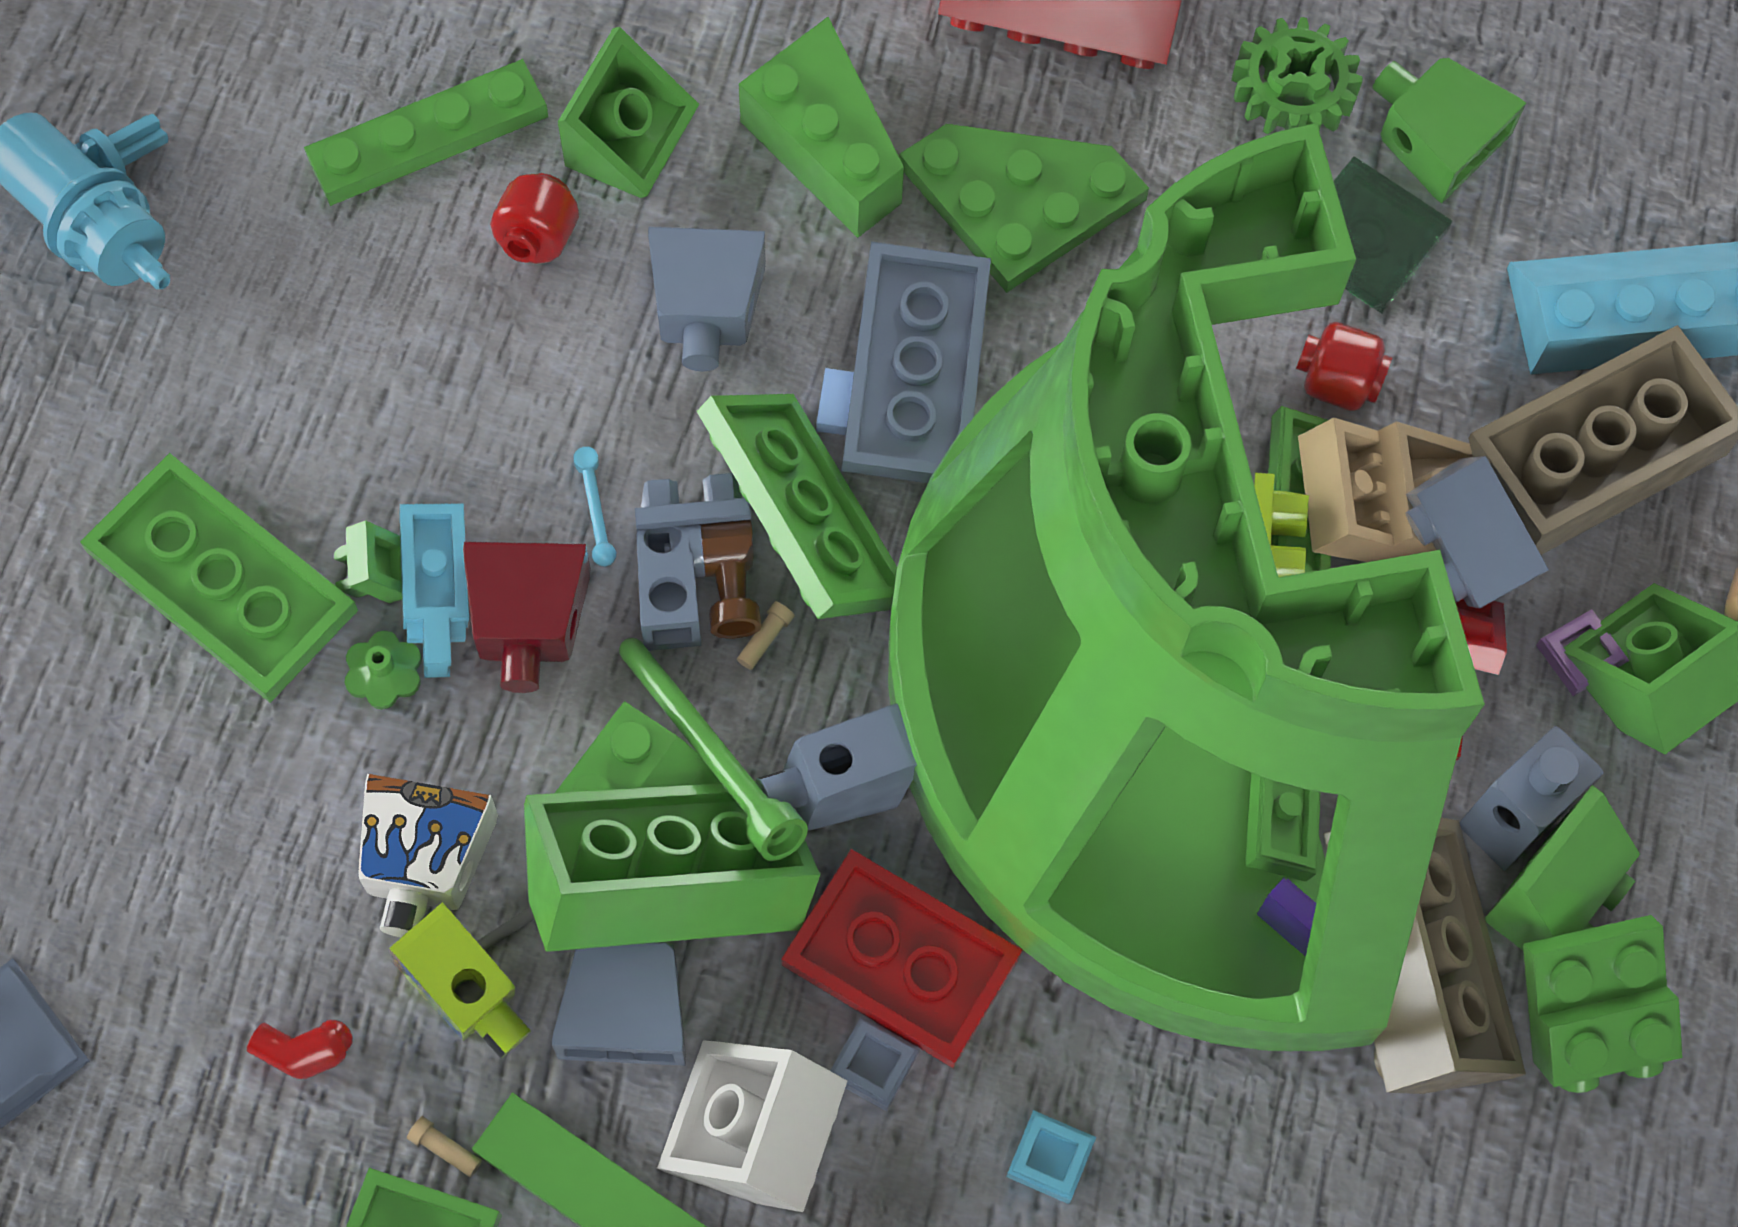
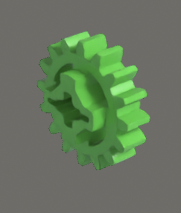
[1231,17,1363,134]

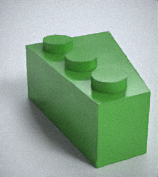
[739,17,904,238]

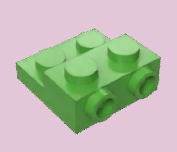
[1523,915,1683,1093]

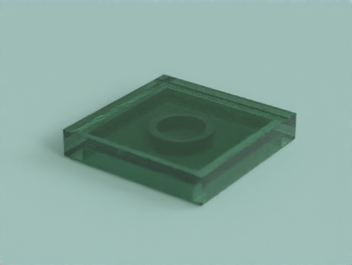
[1334,156,1452,314]

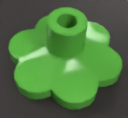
[344,630,422,710]

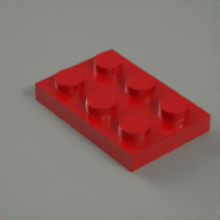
[781,849,1023,1069]

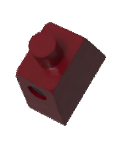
[463,542,591,693]

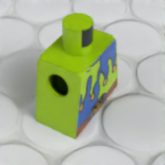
[389,902,531,1059]

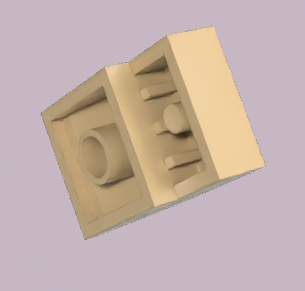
[1298,417,1473,562]

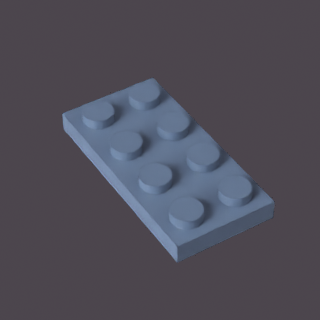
[841,241,991,483]

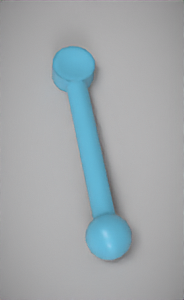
[574,447,616,567]

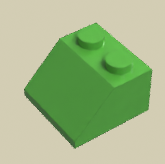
[1564,583,1738,755]
[1485,785,1640,950]

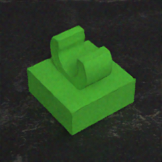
[334,520,402,603]

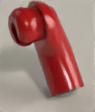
[247,1020,353,1079]

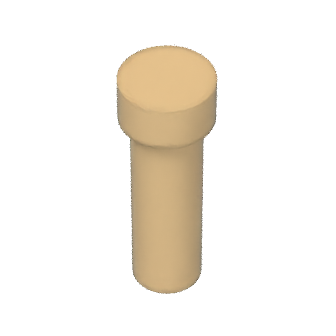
[737,601,795,670]
[407,1116,482,1178]

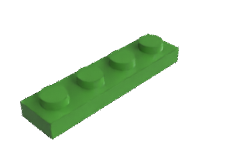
[304,59,549,206]

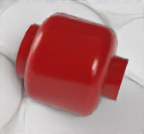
[490,173,579,264]
[1296,322,1392,411]

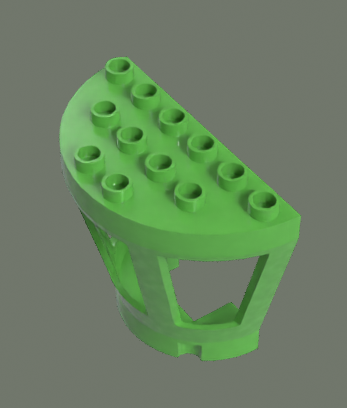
[888,123,1485,1051]

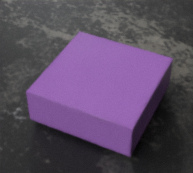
[1536,609,1629,696]

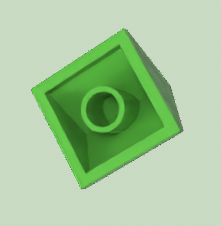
[558,27,699,198]

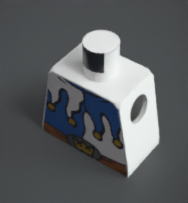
[359,774,498,938]

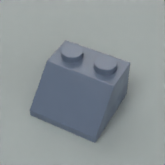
[1405,456,1549,608]

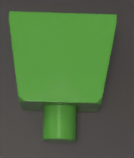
[1372,58,1526,203]

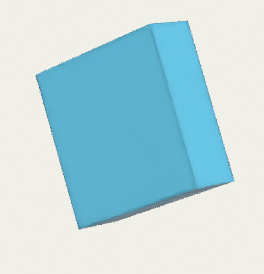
[1006,1110,1096,1204]

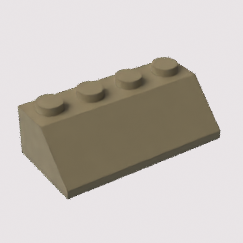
[1468,325,1738,555]
[1323,817,1526,1094]

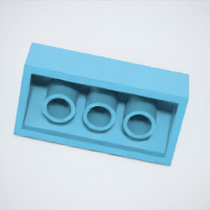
[1507,242,1738,375]

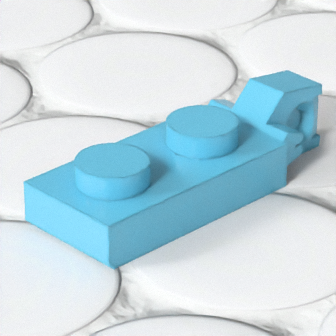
[399,503,469,678]

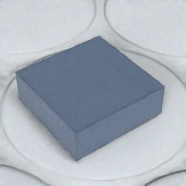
[830,1016,920,1112]

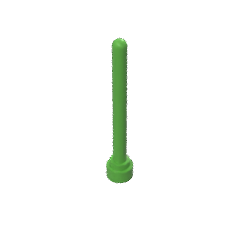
[619,638,808,861]

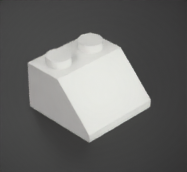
[657,1040,847,1212]

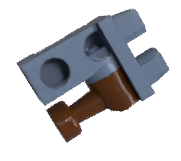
[635,473,762,651]

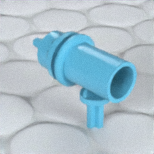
[0,113,170,290]

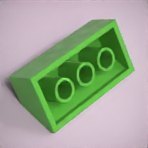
[524,781,821,952]

